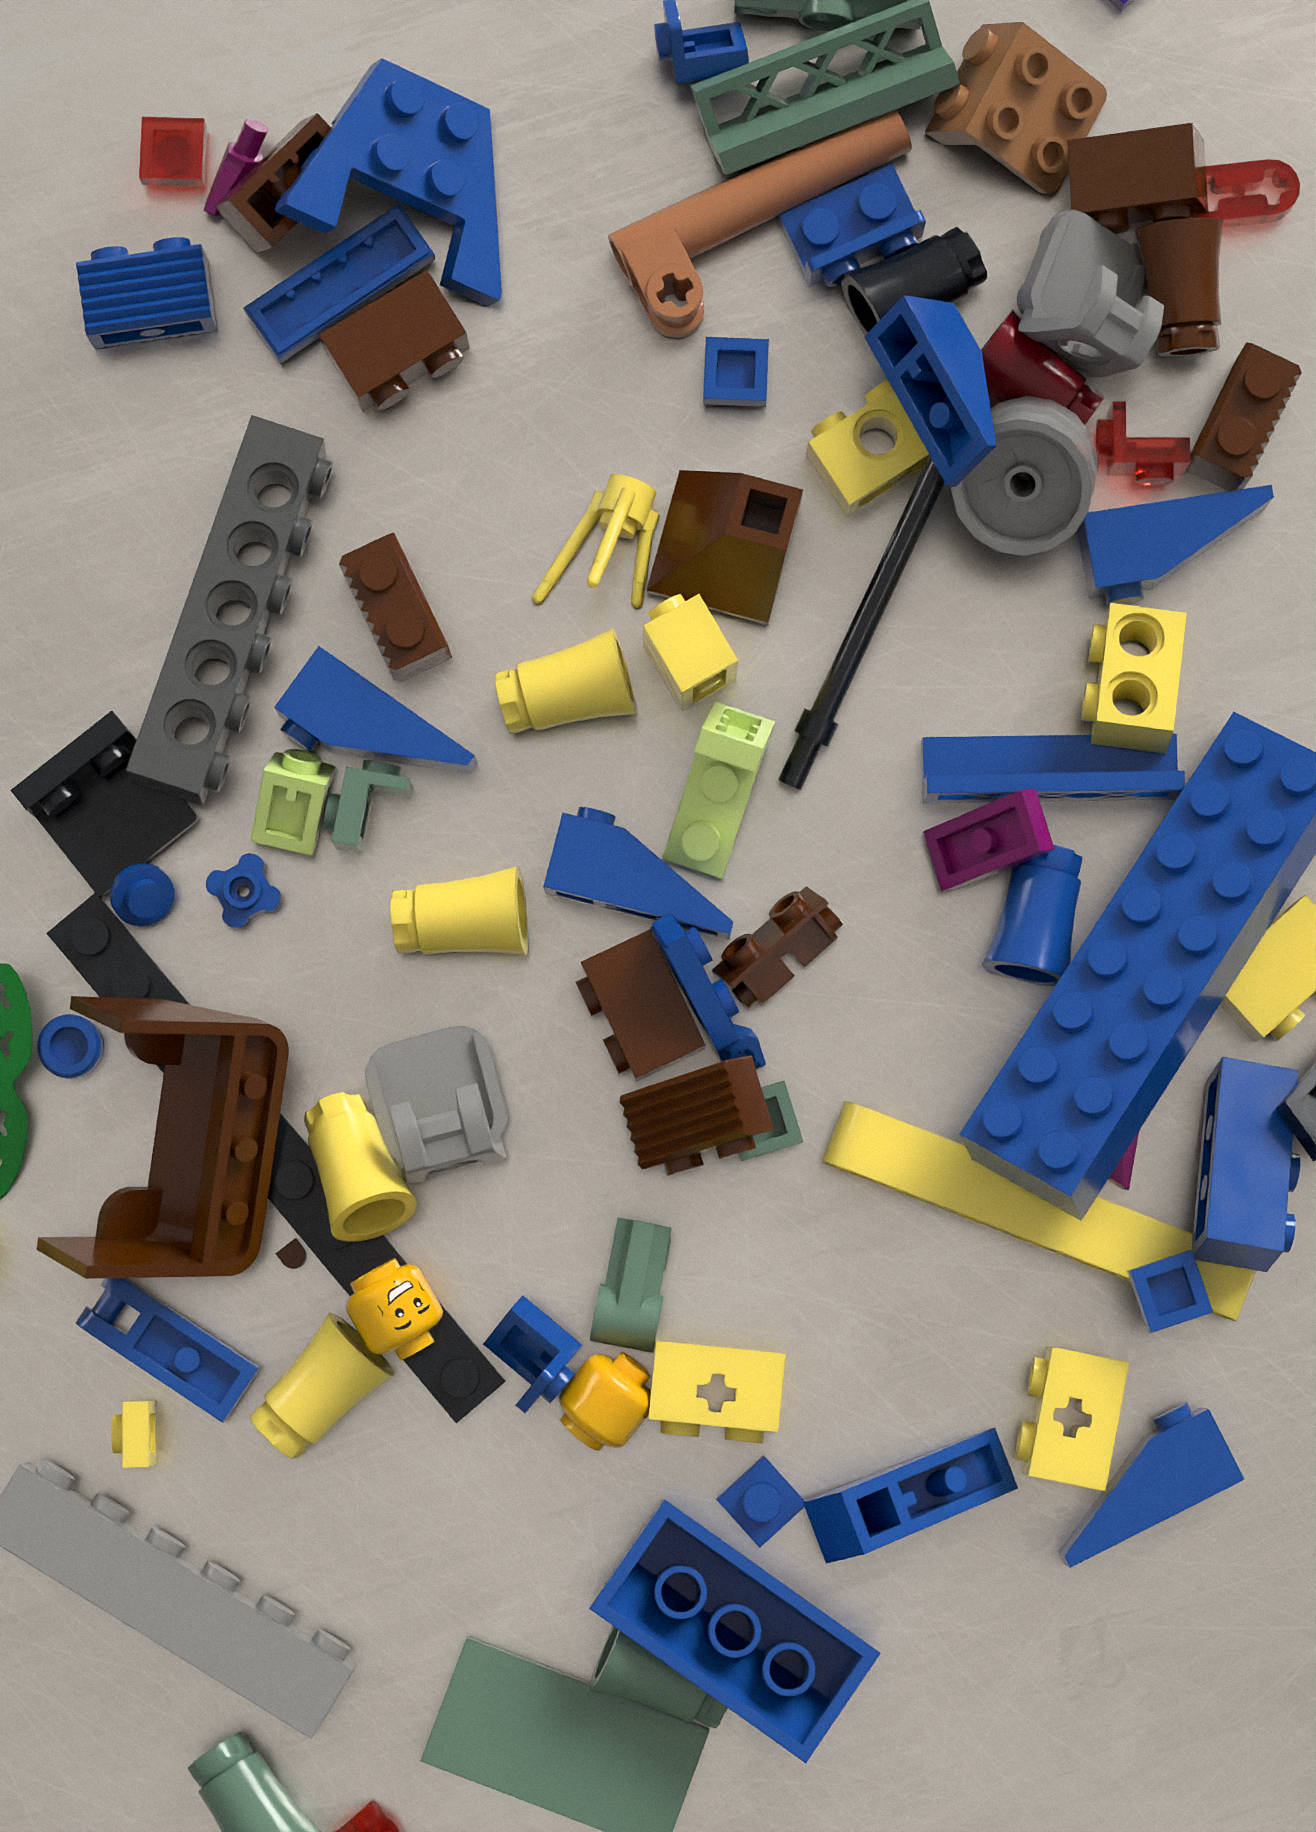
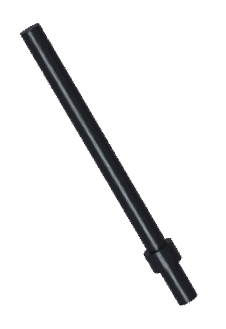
[778,455,945,790]

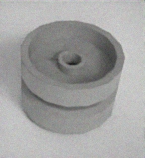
[951,396,1099,556]

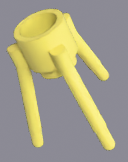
[532,474,660,608]

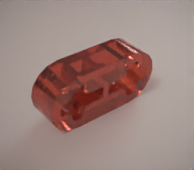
[1191,159,1300,228]

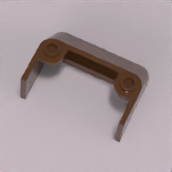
[36,996,289,1279]

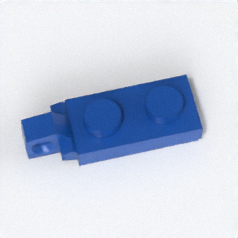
[650,913,766,1069]

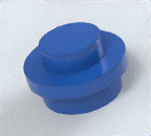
[110,864,174,926]

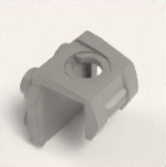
[1017,210,1164,377]
[365,1026,508,1185]

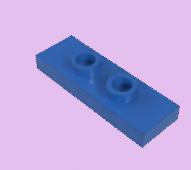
[243,203,435,364]

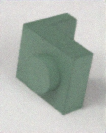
[324,760,413,853]

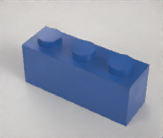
[1191,1057,1300,1272]

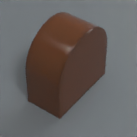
[275,1238,307,1269]

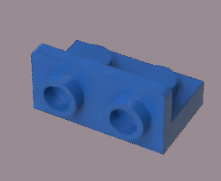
[778,163,926,288]

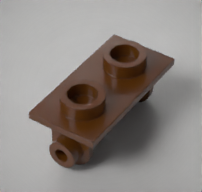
[712,886,843,1009]

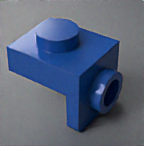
[654,0,749,84]
[483,1295,582,1413]

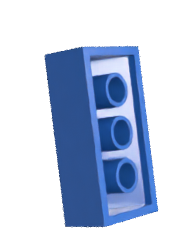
[589,1500,881,1763]

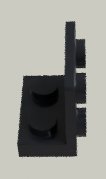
[10,711,198,896]

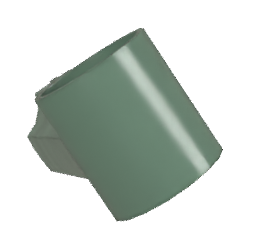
[590,1218,672,1353]

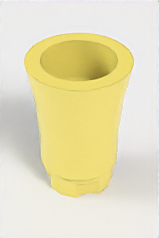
[495,628,637,734]
[390,866,528,955]
[304,1092,417,1242]
[250,1313,395,1459]

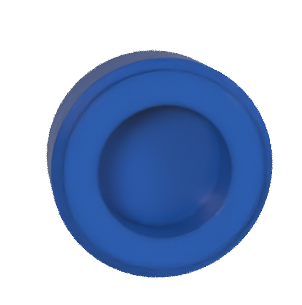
[37,1014,104,1079]

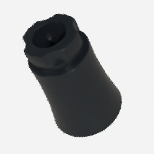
[841,227,987,335]

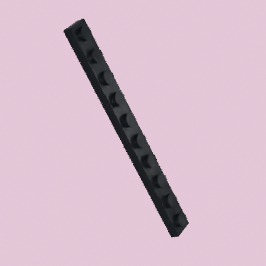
[46,892,506,1423]

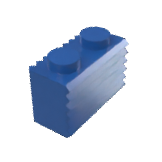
[76,237,217,349]

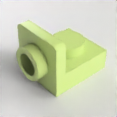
[250,749,336,856]

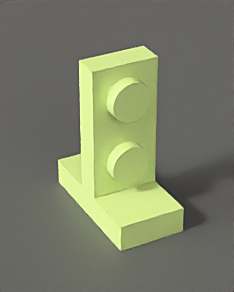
[662,701,775,879]

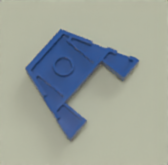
[275,58,502,307]

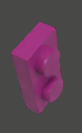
[923,789,1055,891]

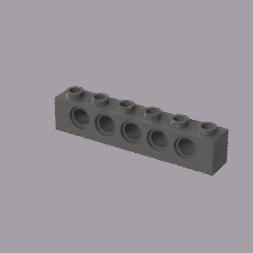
[126,415,333,806]

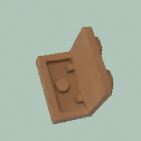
[925,22,1107,194]

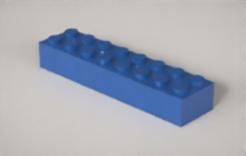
[959,712,1316,1221]

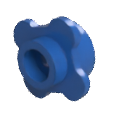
[206,853,281,928]

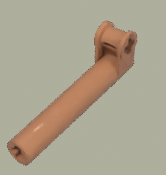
[608,109,912,338]

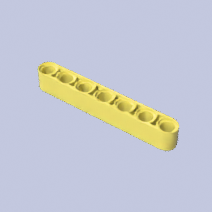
[822,1101,1256,1322]

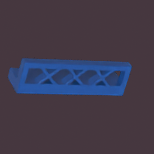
[921,734,1185,803]

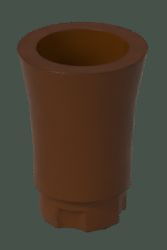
[1135,218,1223,357]

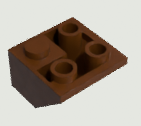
[646,470,803,625]

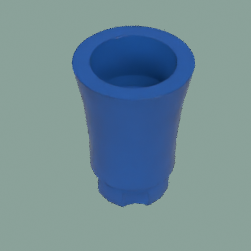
[982,845,1082,986]

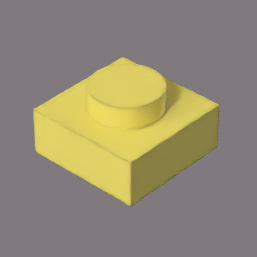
[111,1400,157,1468]

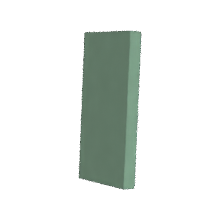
[420,1636,710,1832]

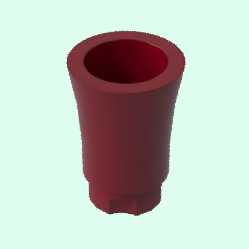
[981,309,1104,425]

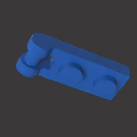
[75,1278,261,1423]

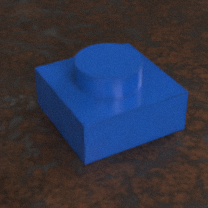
[703,337,769,407]
[1127,1250,1213,1333]
[716,1455,805,1548]

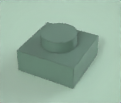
[739,1080,803,1162]

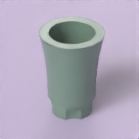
[590,1626,728,1729]
[187,1732,321,1832]

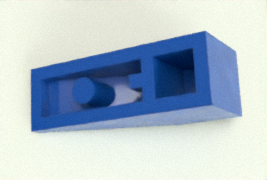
[864,295,996,487]
[1077,485,1274,606]
[274,646,478,774]
[543,807,733,940]
[1058,1402,1245,1568]
[803,1428,1018,1564]

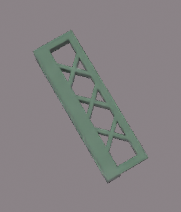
[690,0,960,175]

